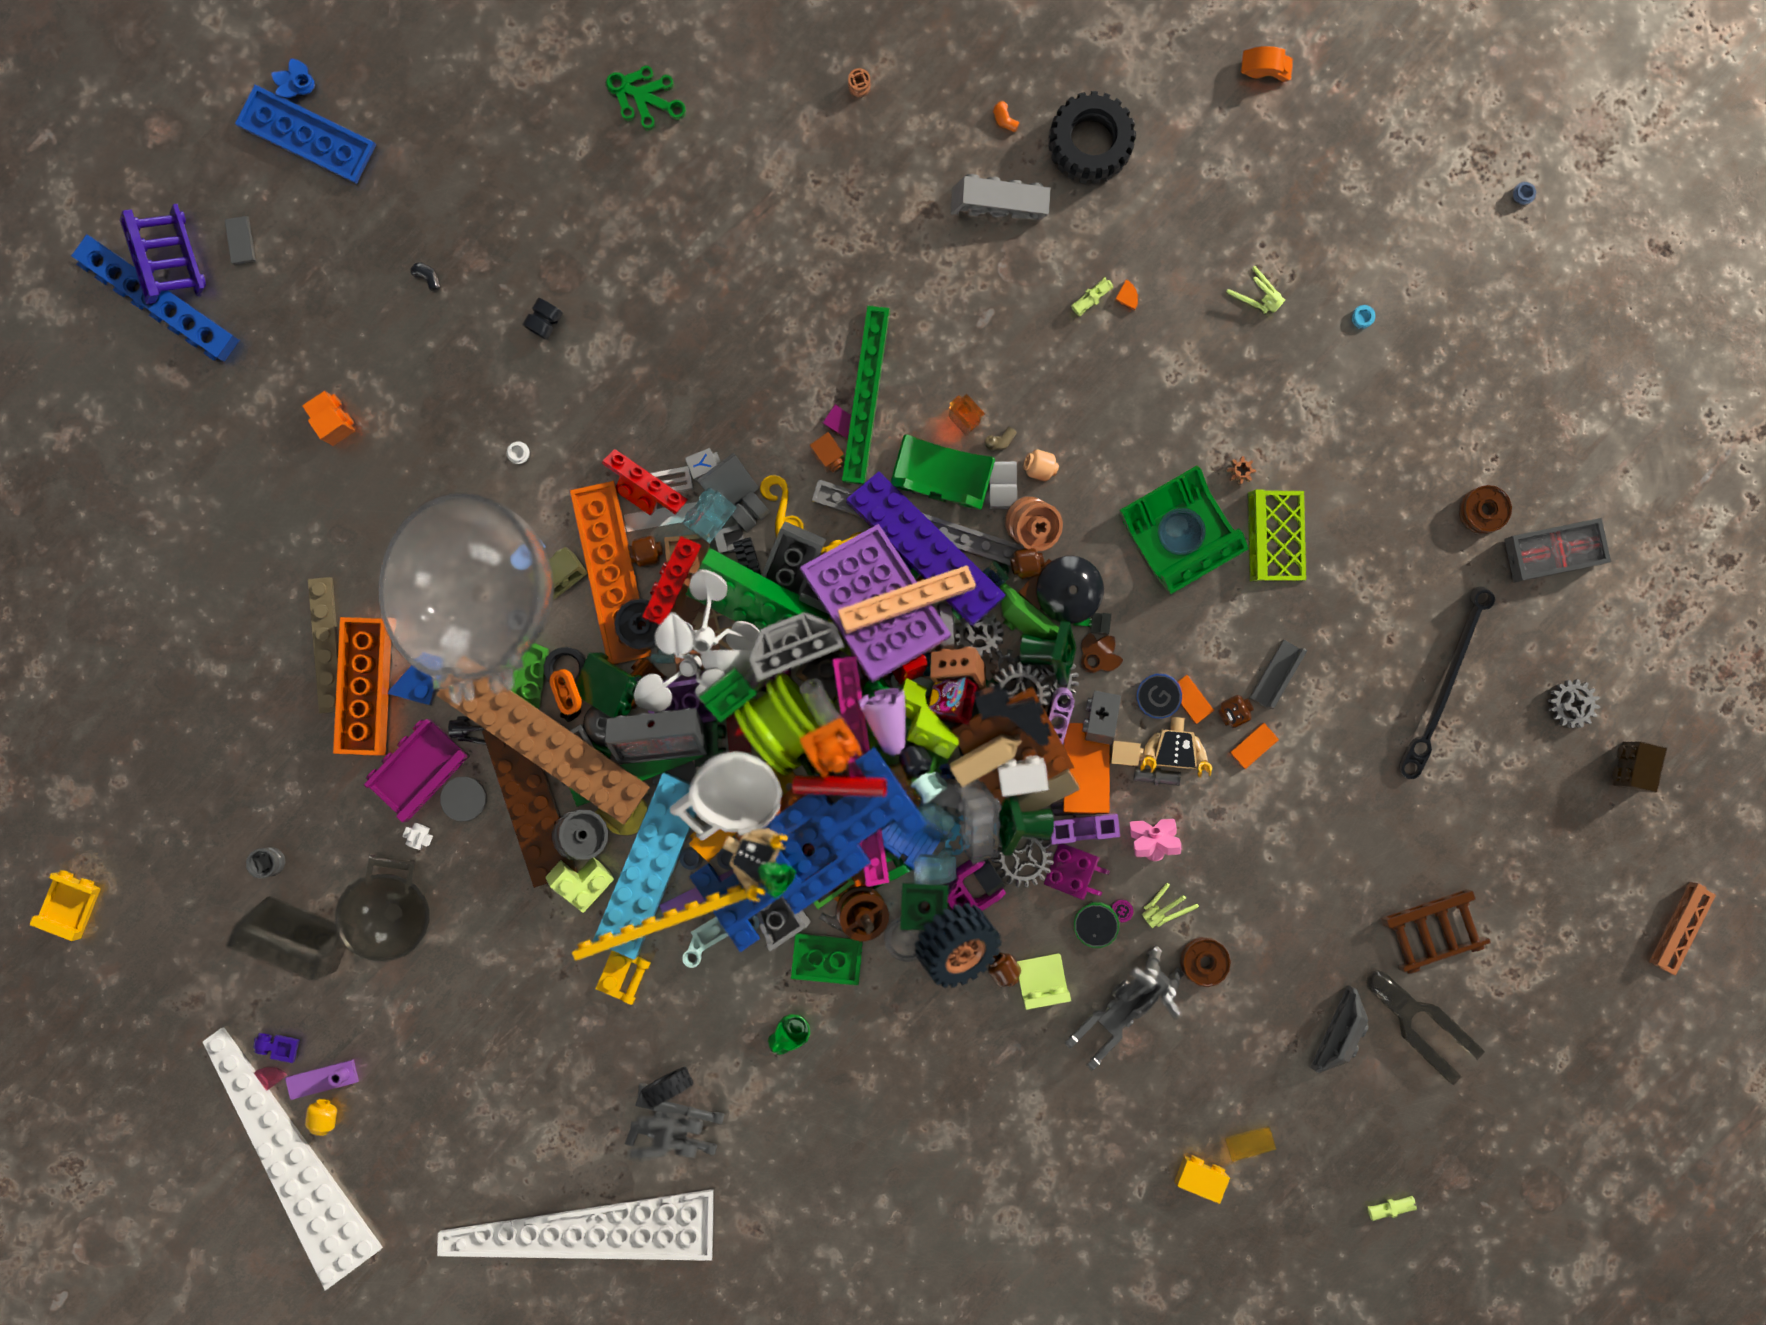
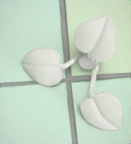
[683,570,760,654]
[634,613,725,712]

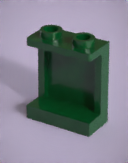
[576,652,642,718]

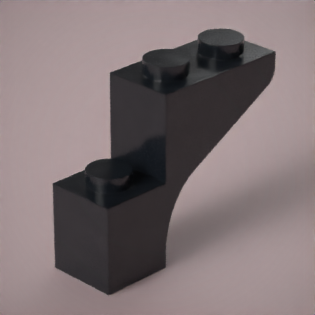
[973,684,1052,746]

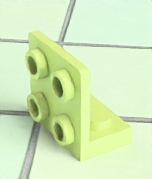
[1017,953,1071,1010]

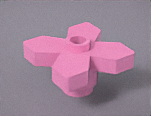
[1130,819,1181,861]

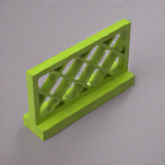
[1248,489,1306,581]

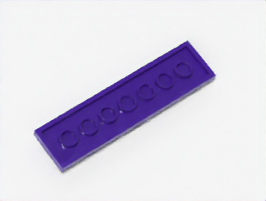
[846,471,1006,627]

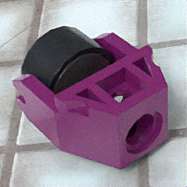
[945,855,1006,911]

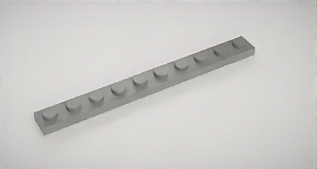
[812,480,1025,566]

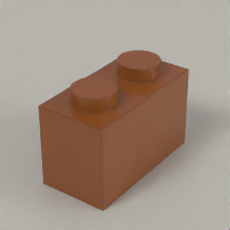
[810,432,845,473]

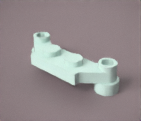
[682,914,760,968]

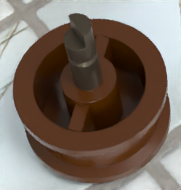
[836,886,889,941]

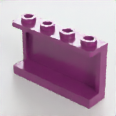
[364,719,470,823]

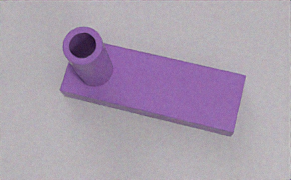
[285,1059,359,1100]

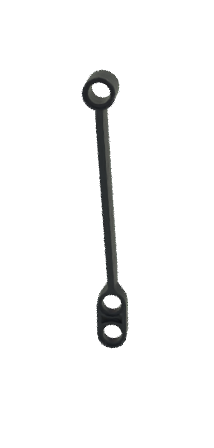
[1400,586,1495,779]

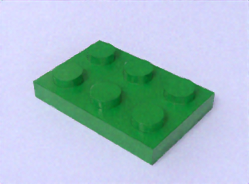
[791,933,863,985]

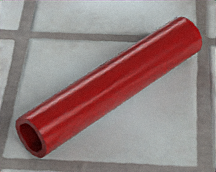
[792,776,887,797]

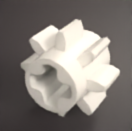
[402,823,433,850]

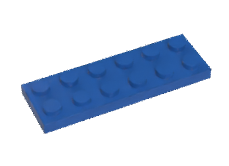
[235,85,376,184]

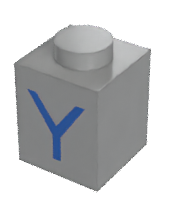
[685,448,721,482]

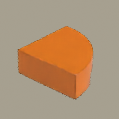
[1115,279,1138,311]

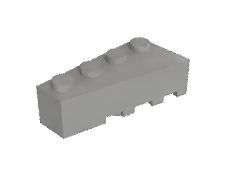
[950,174,1050,220]

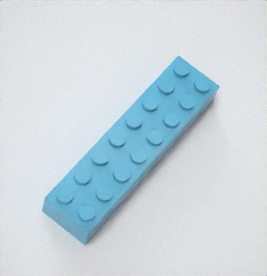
[593,772,697,960]

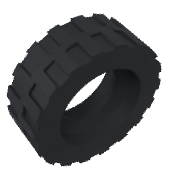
[641,1066,694,1108]

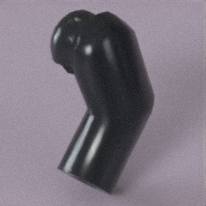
[410,262,440,291]

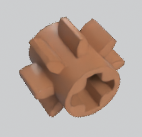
[1226,456,1256,485]

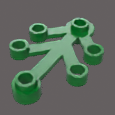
[606,66,686,130]

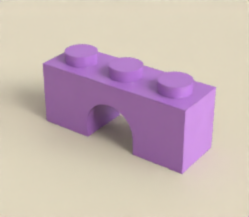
[1050,813,1120,845]

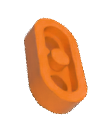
[549,669,582,715]

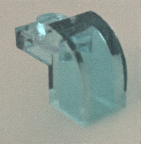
[914,848,956,885]

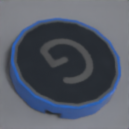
[1137,673,1182,719]

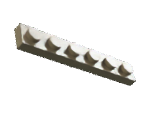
[308,577,338,714]

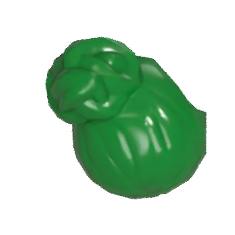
[758,861,796,898]
[768,1014,811,1055]

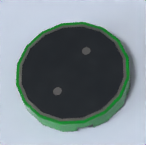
[1074,902,1119,948]

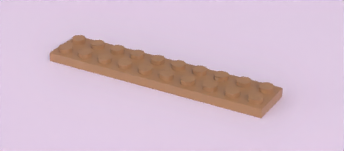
[436,658,650,825]

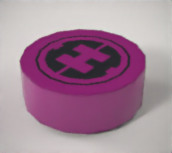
[1111,899,1133,922]

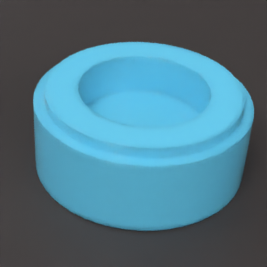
[1351,305,1376,329]

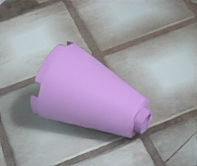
[859,688,905,755]

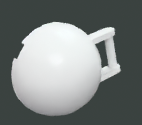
[670,752,782,841]

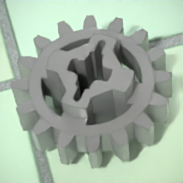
[955,613,1004,660]
[1548,679,1600,728]

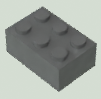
[761,522,826,596]

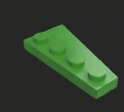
[507,640,549,710]

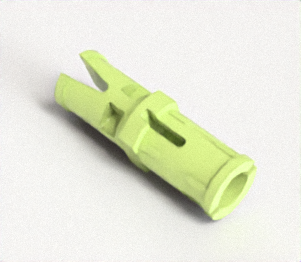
[1071,277,1114,317]
[1368,1196,1417,1221]

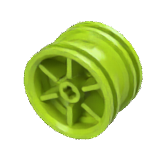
[734,672,827,776]

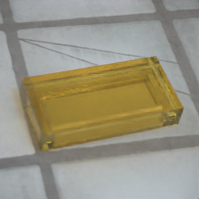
[1225,1126,1276,1162]

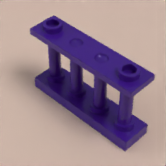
[119,204,206,304]

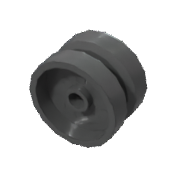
[552,810,608,860]

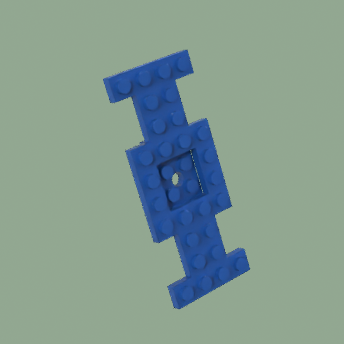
[689,748,927,952]

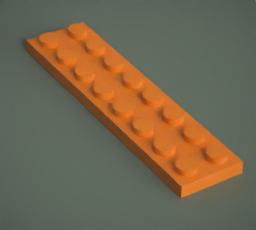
[570,481,653,665]

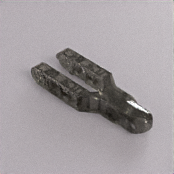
[1366,970,1485,1085]

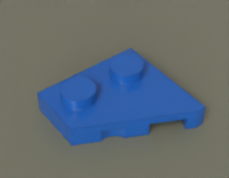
[388,656,444,705]

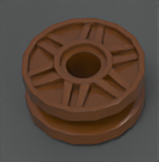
[1459,485,1512,534]
[1180,937,1231,987]

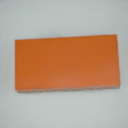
[1177,675,1214,724]
[1229,723,1279,769]

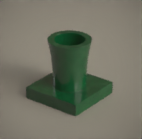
[1020,621,1077,686]
[994,795,1054,856]
[900,883,949,931]

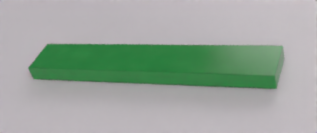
[569,751,704,807]

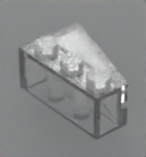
[954,778,1001,864]

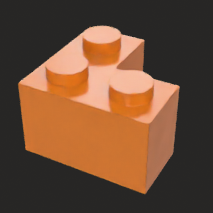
[302,391,355,446]

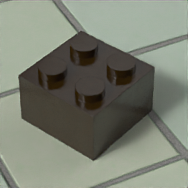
[795,649,860,703]
[1612,741,1667,793]

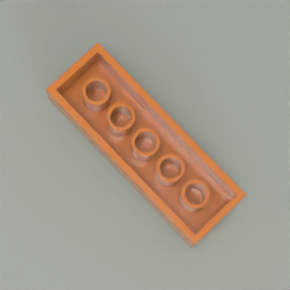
[333,617,392,755]

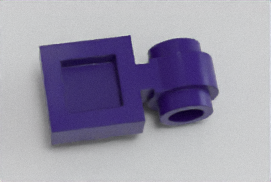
[253,1033,299,1063]

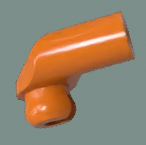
[993,101,1020,132]

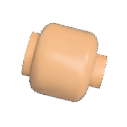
[1023,449,1059,482]

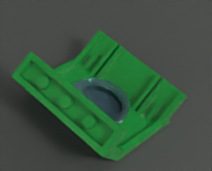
[1120,465,1249,594]

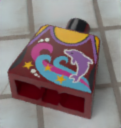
[925,676,977,726]

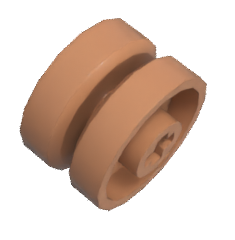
[1005,497,1063,551]

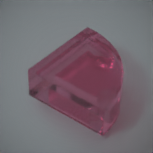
[254,1067,288,1090]

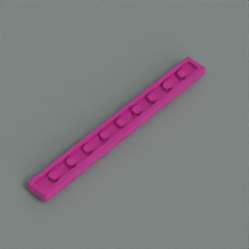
[832,656,889,886]

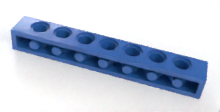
[71,234,240,362]

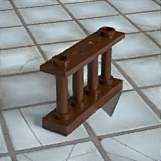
[1381,889,1491,974]

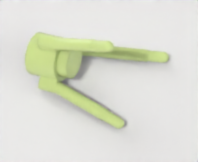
[1226,266,1285,314]
[1142,883,1199,928]

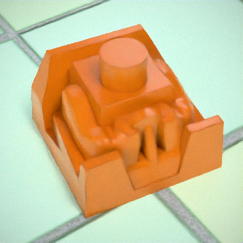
[799,717,862,778]

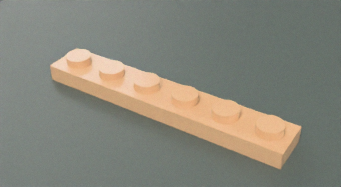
[838,566,976,634]

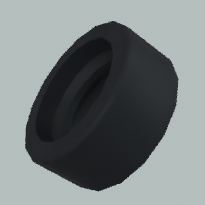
[543,647,586,684]

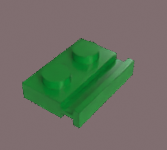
[699,667,756,722]

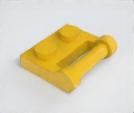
[596,951,651,1005]

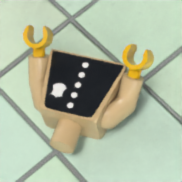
[1140,717,1212,777]
[723,828,787,902]

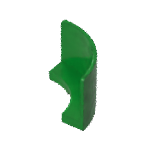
[891,435,995,510]

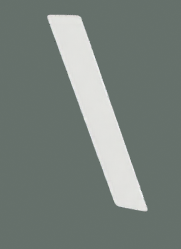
[624,500,714,532]

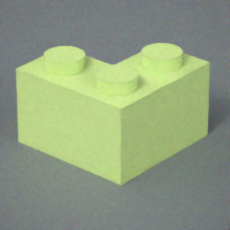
[546,858,614,913]

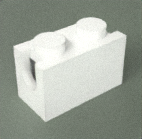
[998,756,1049,796]

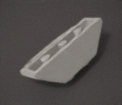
[749,613,844,681]

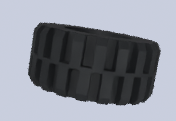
[1048,91,1136,184]

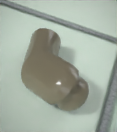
[985,426,1017,451]

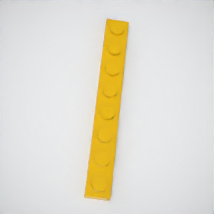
[572,885,748,961]

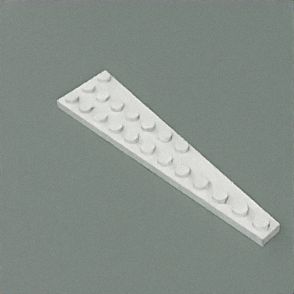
[203,1027,383,1291]
[437,1189,714,1260]

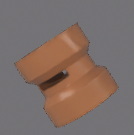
[848,68,871,97]

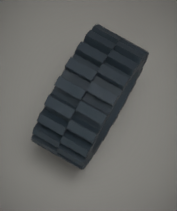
[914,904,1001,988]

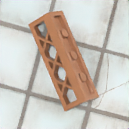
[1649,882,1716,976]

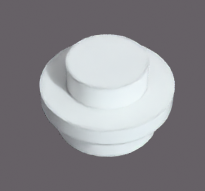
[507,442,530,464]

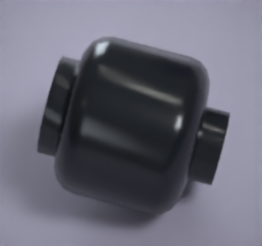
[899,743,933,778]

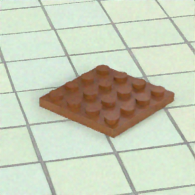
[951,687,1074,809]

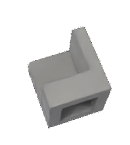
[713,525,744,555]

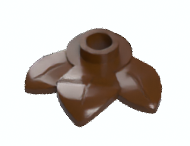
[1081,633,1123,673]

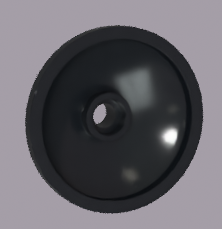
[1036,556,1104,624]

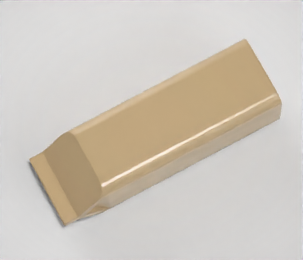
[950,734,1022,787]

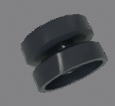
[614,599,660,650]

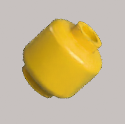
[305,1099,337,1136]

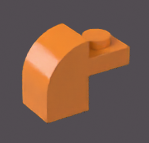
[1241,46,1293,82]

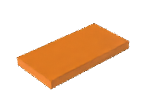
[1063,723,1110,814]

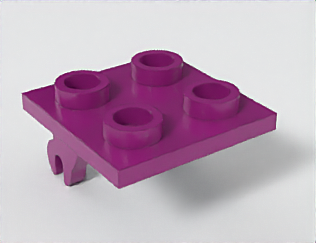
[1044,843,1110,900]

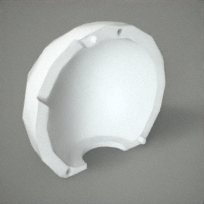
[700,650,752,677]

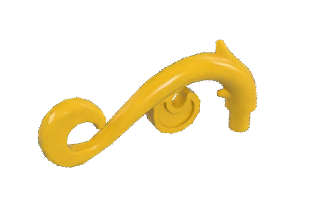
[760,475,826,556]

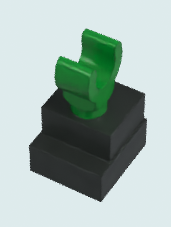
[1073,613,1111,635]

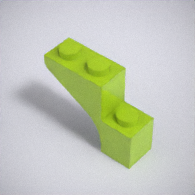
[899,678,958,759]

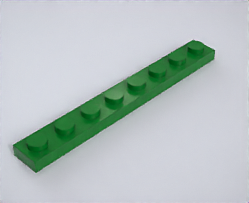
[842,306,890,485]

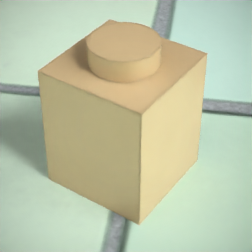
[1110,741,1144,766]

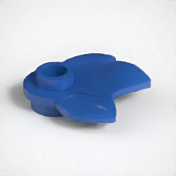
[271,58,315,98]

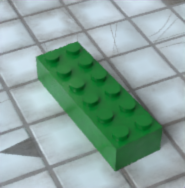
[685,548,829,631]

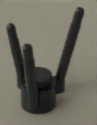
[448,716,486,745]

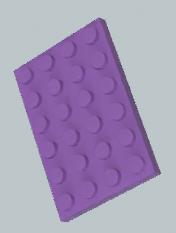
[800,524,951,682]

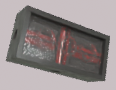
[1504,518,1611,582]
[605,708,708,765]

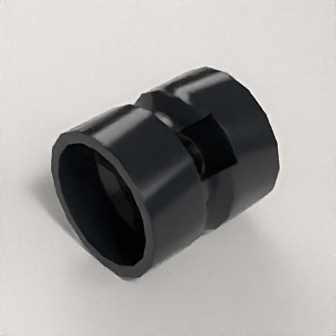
[522,298,563,340]

